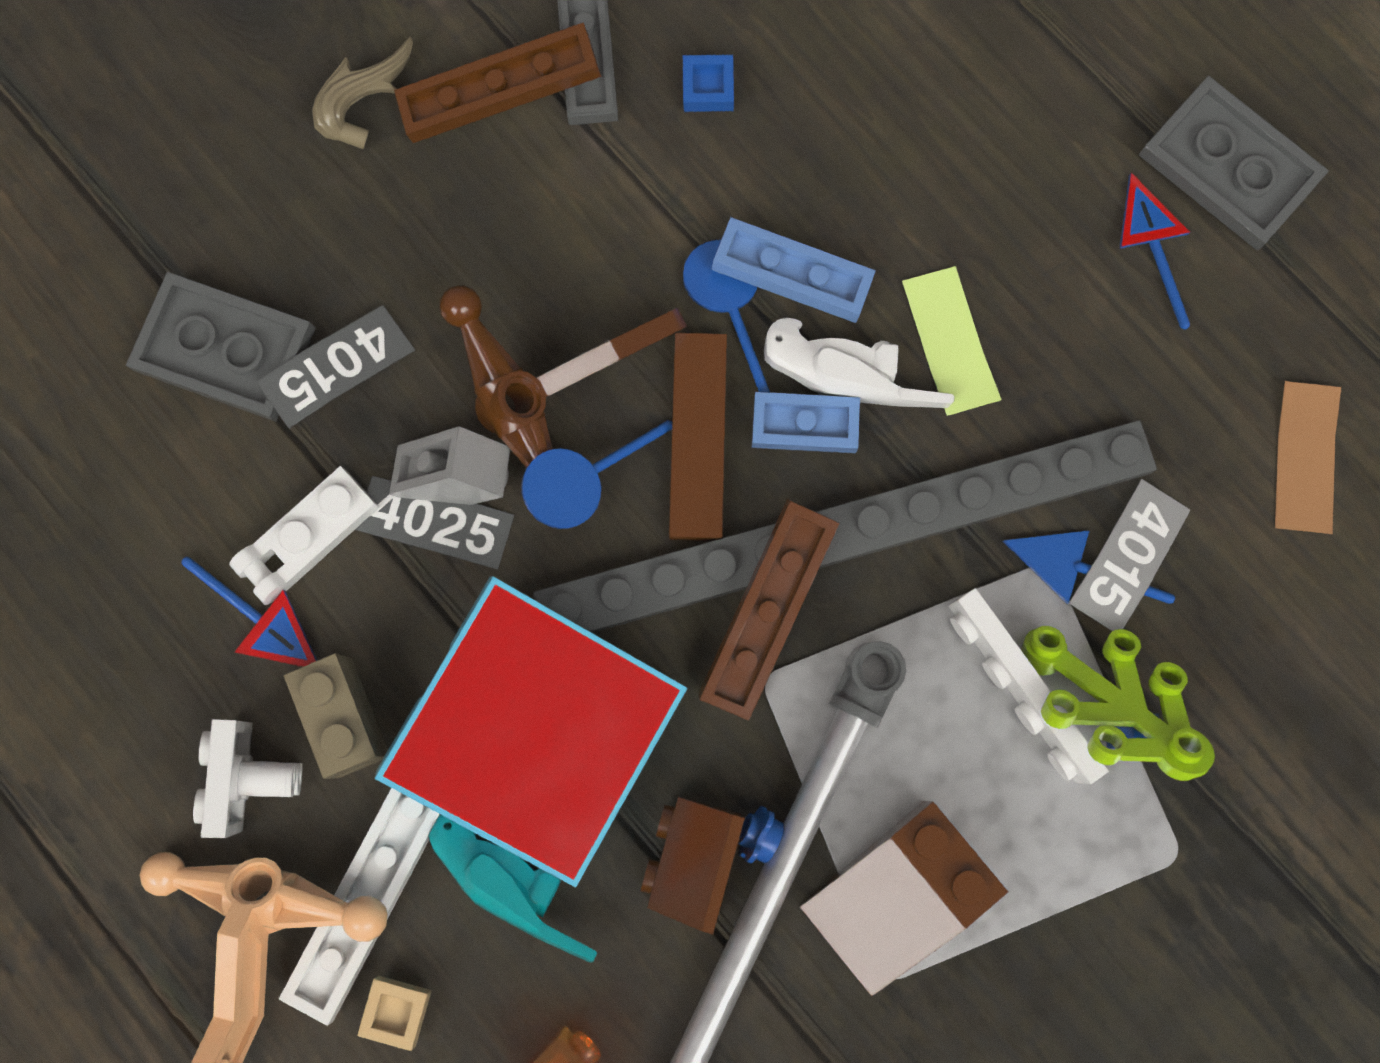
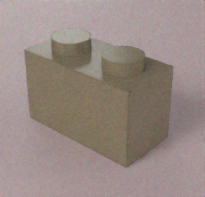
[283,653,388,779]

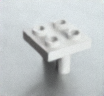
[193,719,302,838]

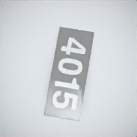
[1069,479,1190,631]

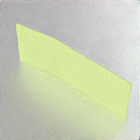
[902,266,1002,416]

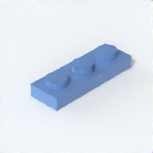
[711,217,876,323]

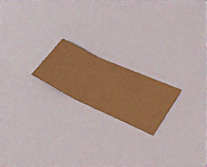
[1275,381,1341,534]

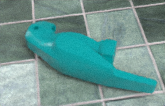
[429,814,597,962]

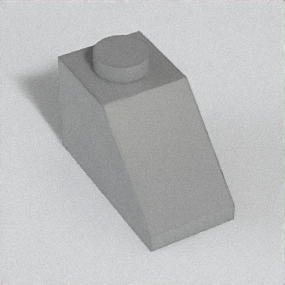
[389,426,510,505]

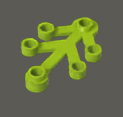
[1020,626,1215,781]

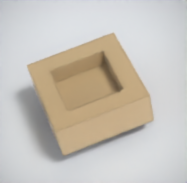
[357,976,432,1051]

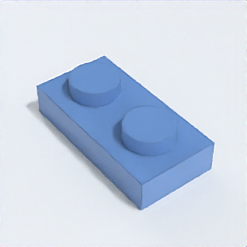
[752,392,860,453]

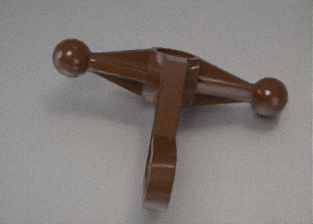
[439,285,687,468]

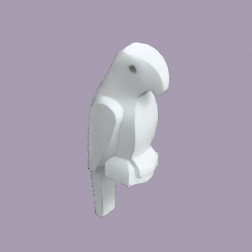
[764,318,954,408]

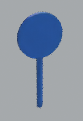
[683,240,770,393]
[521,420,673,529]

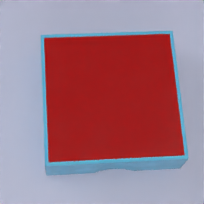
[375,576,687,887]

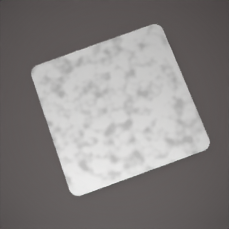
[765,568,1178,979]

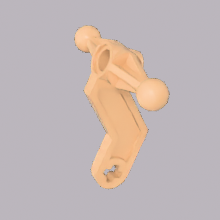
[139,852,388,1063]

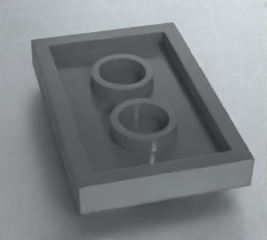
[1139,76,1329,251]
[126,272,316,422]

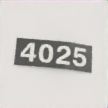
[355,476,514,569]

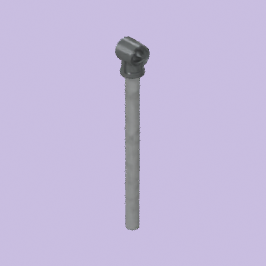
[670,641,907,1063]

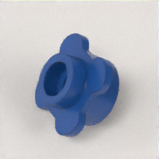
[738,806,784,864]

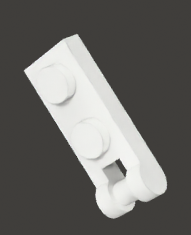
[229,466,379,605]

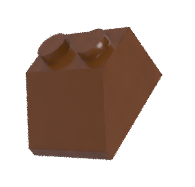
[640,796,745,934]

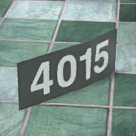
[256,305,415,428]

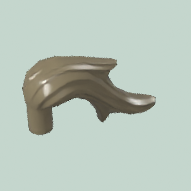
[312,37,413,149]

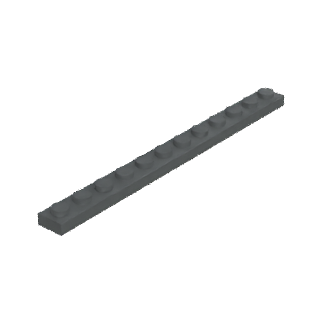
[533,420,1157,633]

